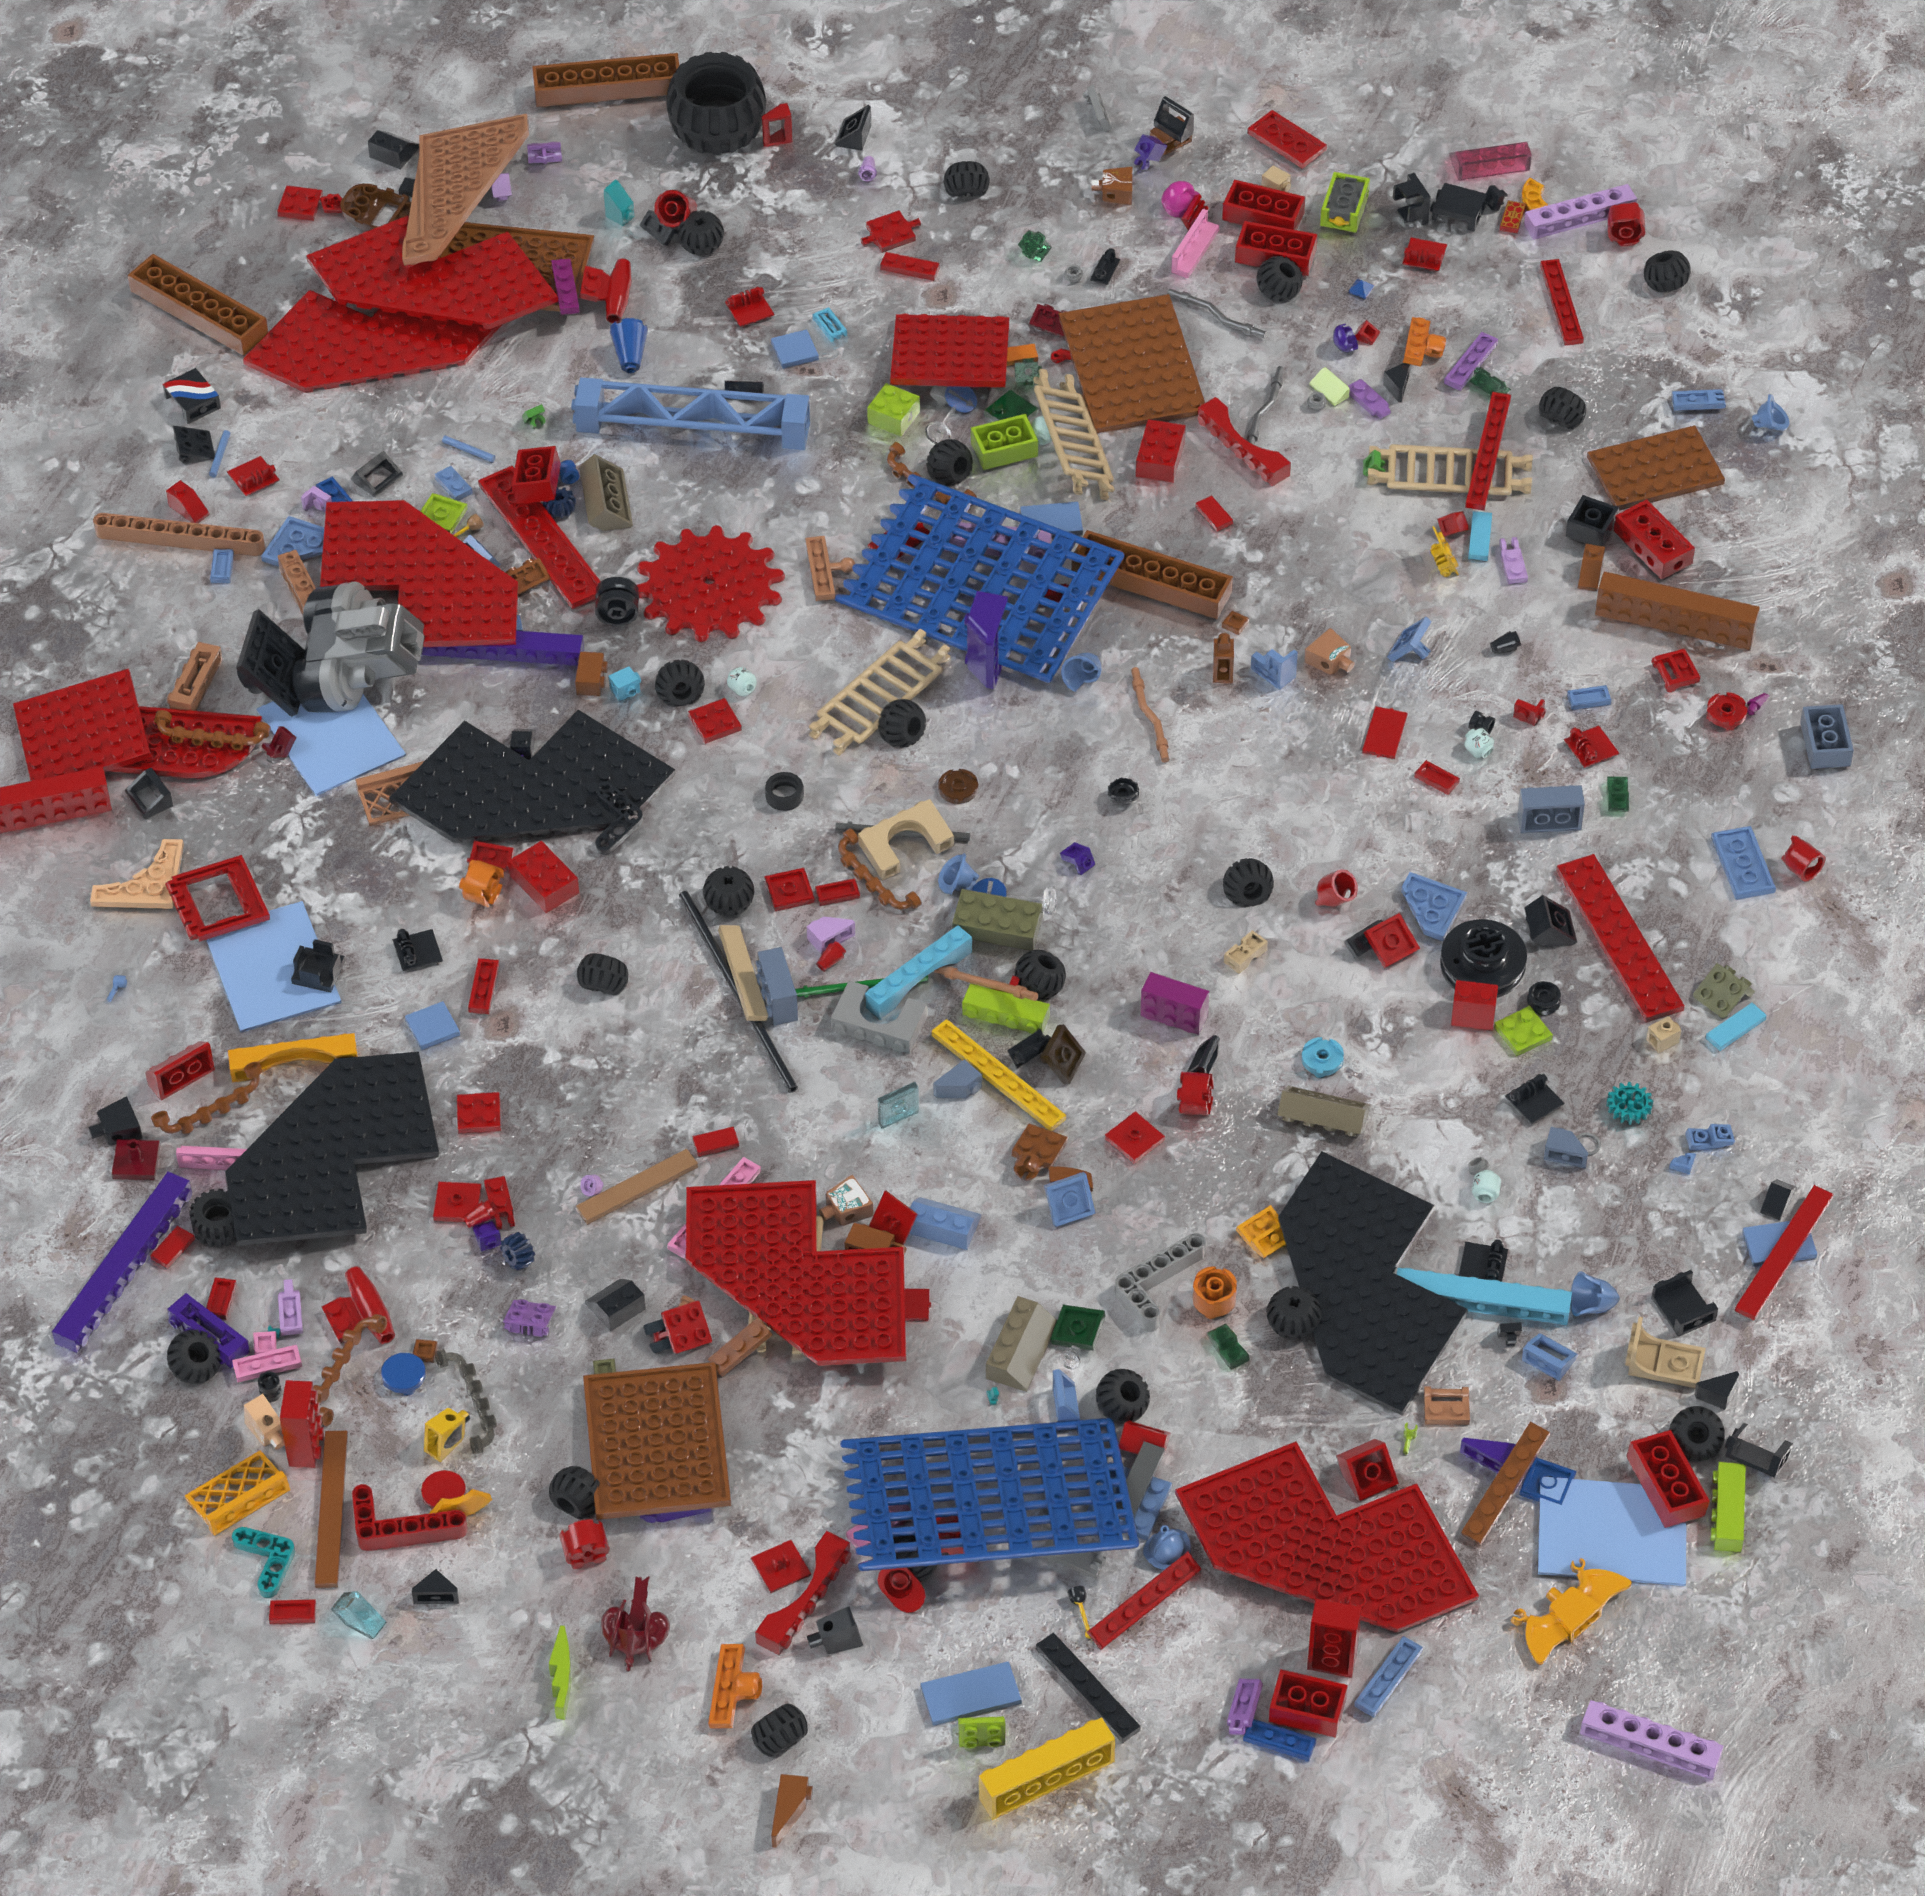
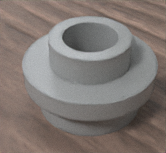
[1064,265,1083,282]
[1307,392,1327,410]
[1468,1157,1489,1175]

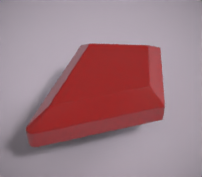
[320,194,342,213]

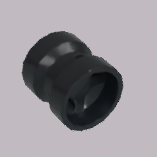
[1468,710,1496,735]
[258,1372,282,1402]

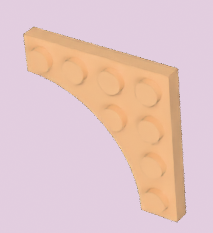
[90,839,184,909]

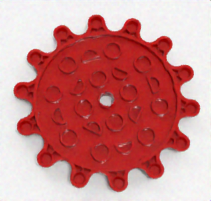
[637,525,785,642]

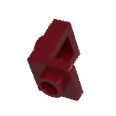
[261,726,297,759]

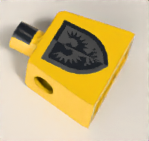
[424,1408,470,1463]

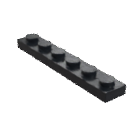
[1036,1632,1141,1743]

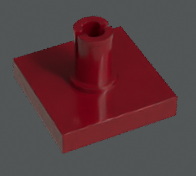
[112,1139,161,1180]

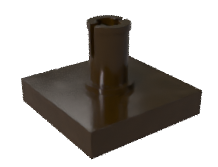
[1040,1024,1086,1085]

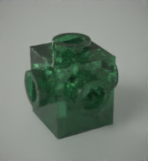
[1018,230,1052,262]
[1014,358,1042,386]

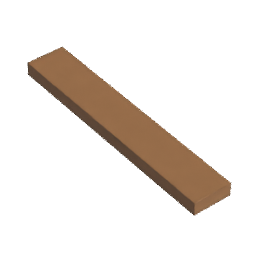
[576,1149,698,1225]

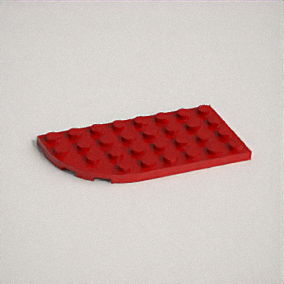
[110,706,263,778]

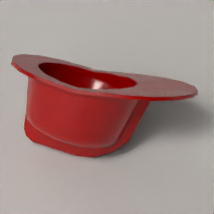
[877,1568,926,1613]

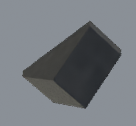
[1383,363,1410,402]
[1760,1179,1797,1221]
[1694,1371,1739,1410]
[412,1569,459,1604]

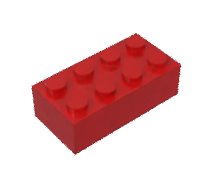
[1222,179,1306,230]
[1235,221,1318,276]
[280,1380,324,1468]
[1626,1430,1710,1528]
[1307,1598,1362,1678]

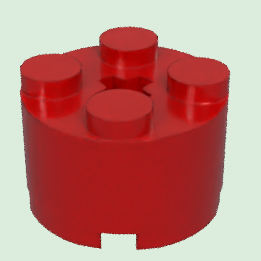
[1607,202,1645,246]
[1177,1072,1214,1116]
[559,1519,610,1569]

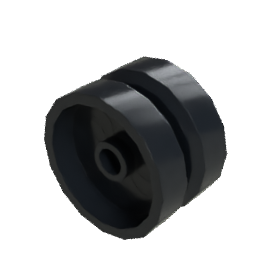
[595,577,639,626]

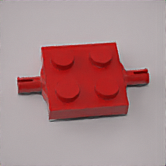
[860,210,921,253]

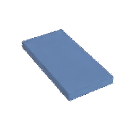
[1711,826,1776,900]
[920,1661,1022,1726]

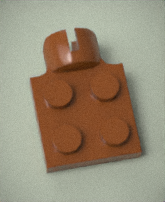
[1011,1123,1068,1181]

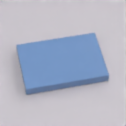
[1020,502,1083,537]
[1742,1221,1817,1267]

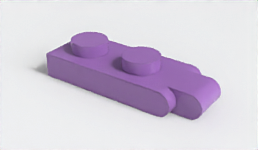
[1348,379,1391,419]
[1227,1678,1263,1735]

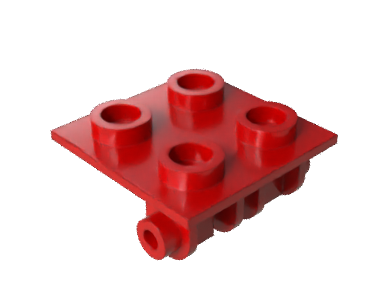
[1402,237,1447,271]
[725,286,775,327]
[227,456,280,496]
[1564,725,1619,768]

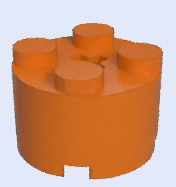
[459,860,504,907]
[1192,1266,1237,1319]

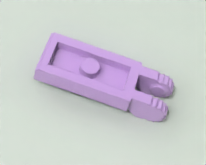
[1499,537,1528,584]

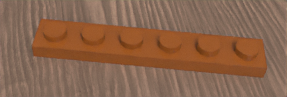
[1461,1421,1550,1545]

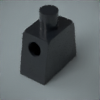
[88,1096,143,1146]
[807,1606,863,1654]

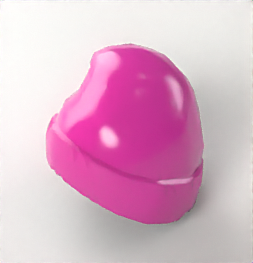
[1161,181,1199,218]

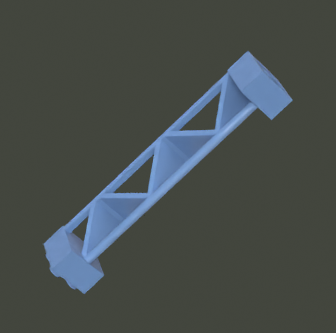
[571,377,810,450]

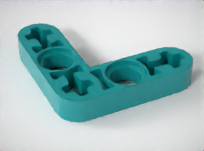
[232,1527,295,1598]

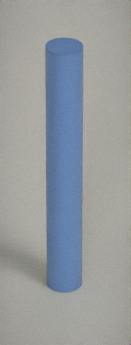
[209,430,231,478]
[442,435,496,463]

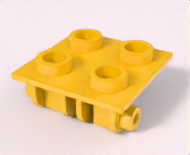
[1430,526,1459,577]

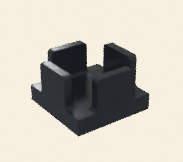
[1393,173,1431,225]
[291,939,345,993]

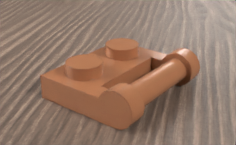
[1424,1386,1470,1425]

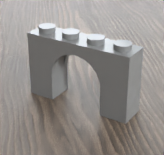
[831,981,928,1054]

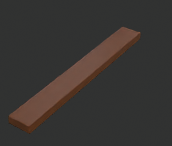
[315,1430,348,1588]

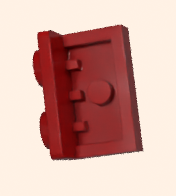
[467,841,515,873]

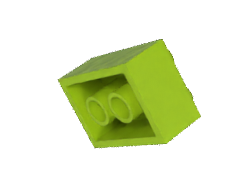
[971,414,1038,470]

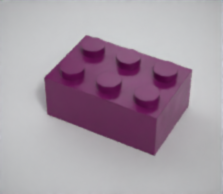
[1140,972,1209,1035]

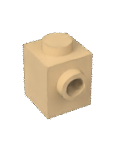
[1261,166,1291,192]
[1646,1016,1681,1053]

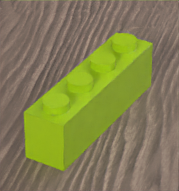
[962,983,1050,1034]
[1710,1462,1746,1552]

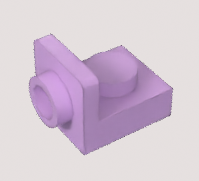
[301,486,332,513]

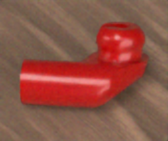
[1051,348,1072,363]

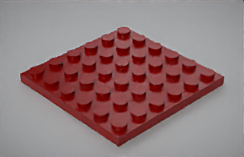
[890,313,1010,388]
[13,668,152,781]

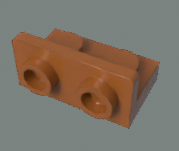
[505,558,550,595]

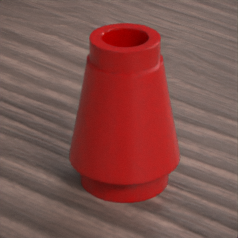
[816,941,846,972]
[463,1200,496,1228]

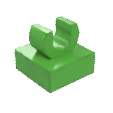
[522,404,546,429]
[1363,450,1385,477]

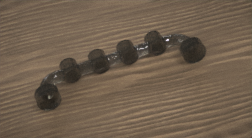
[435,1349,497,1455]

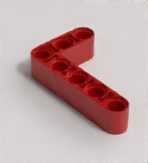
[352,1484,468,1551]

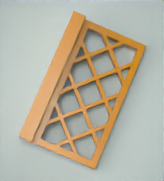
[184,1450,290,1536]

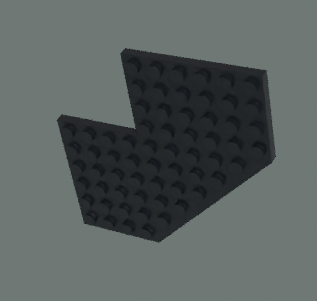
[389,710,675,843]
[225,1051,439,1246]
[1278,1151,1468,1416]

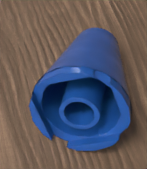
[610,318,648,374]

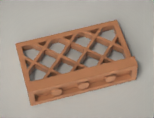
[355,761,424,826]

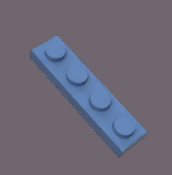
[1354,1636,1423,1718]

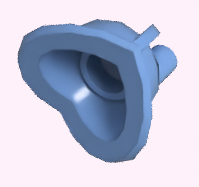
[1752,394,1790,431]
[938,853,979,895]
[1143,1525,1191,1570]

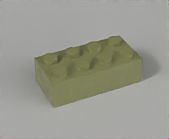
[952,889,1043,951]

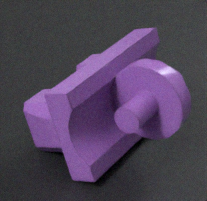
[527,142,562,164]

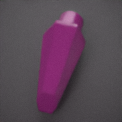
[1746,693,1770,715]

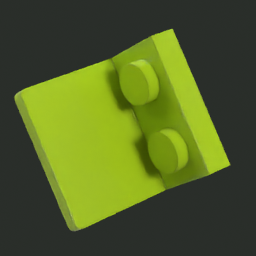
[958,1716,1005,1748]

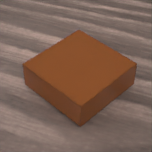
[1222,611,1249,635]
[413,1339,438,1363]

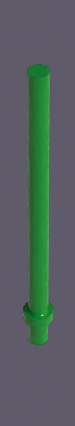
[795,975,928,998]

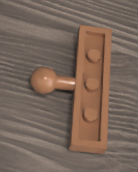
[805,536,855,601]

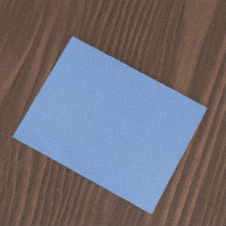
[256,694,406,796]
[206,901,341,1033]
[1538,1477,1686,1586]

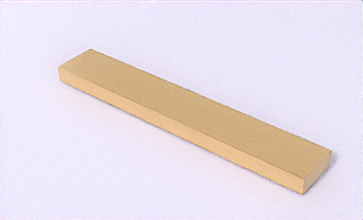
[718,925,768,1021]

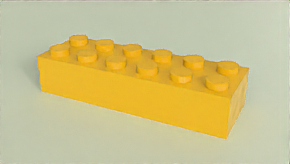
[979,1717,1115,1820]

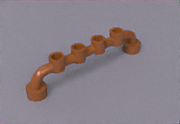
[887,442,977,506]
[154,710,271,750]
[838,828,922,910]
[151,1062,263,1134]
[313,1314,387,1426]

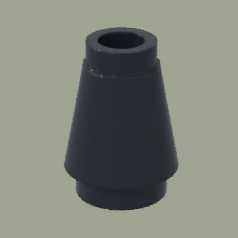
[1490,631,1521,654]

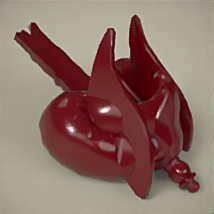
[600,1576,670,1672]

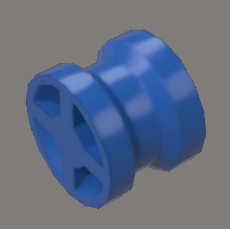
[559,460,580,485]

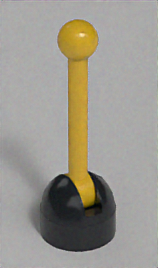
[1067,1586,1091,1639]

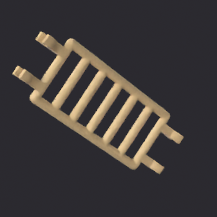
[1033,369,1115,500]
[1367,444,1533,496]
[809,629,951,756]

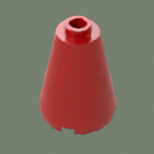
[654,190,697,227]

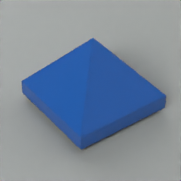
[1348,279,1374,299]

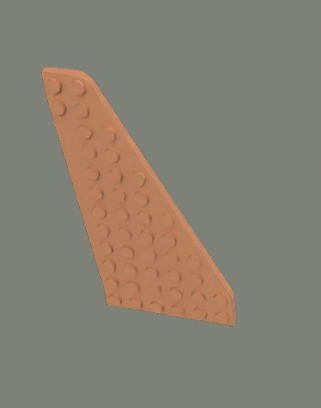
[402,113,529,266]

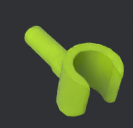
[1403,1423,1418,1455]

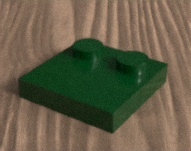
[984,390,1038,422]
[1051,1304,1106,1351]

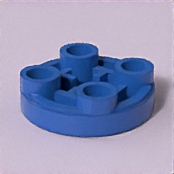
[381,1353,426,1396]

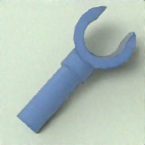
[106,975,127,1002]

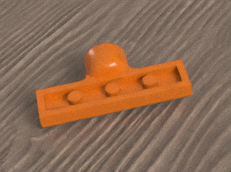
[1403,317,1446,367]
[708,1644,762,1729]

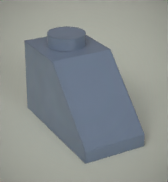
[933,1060,982,1099]
[1544,1127,1588,1169]

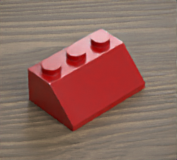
[145,1041,215,1101]

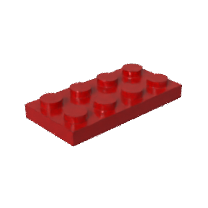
[1247,110,1327,169]

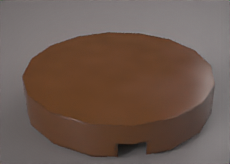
[938,769,979,804]

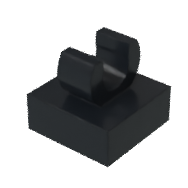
[1486,185,1508,212]
[1497,1322,1522,1347]

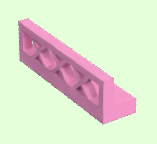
[1171,209,1219,279]
[176,1146,247,1170]

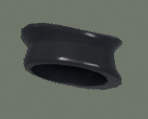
[1527,981,1561,1016]

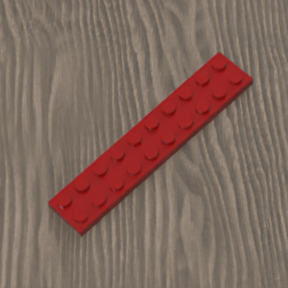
[478,466,601,609]
[1556,854,1685,1023]

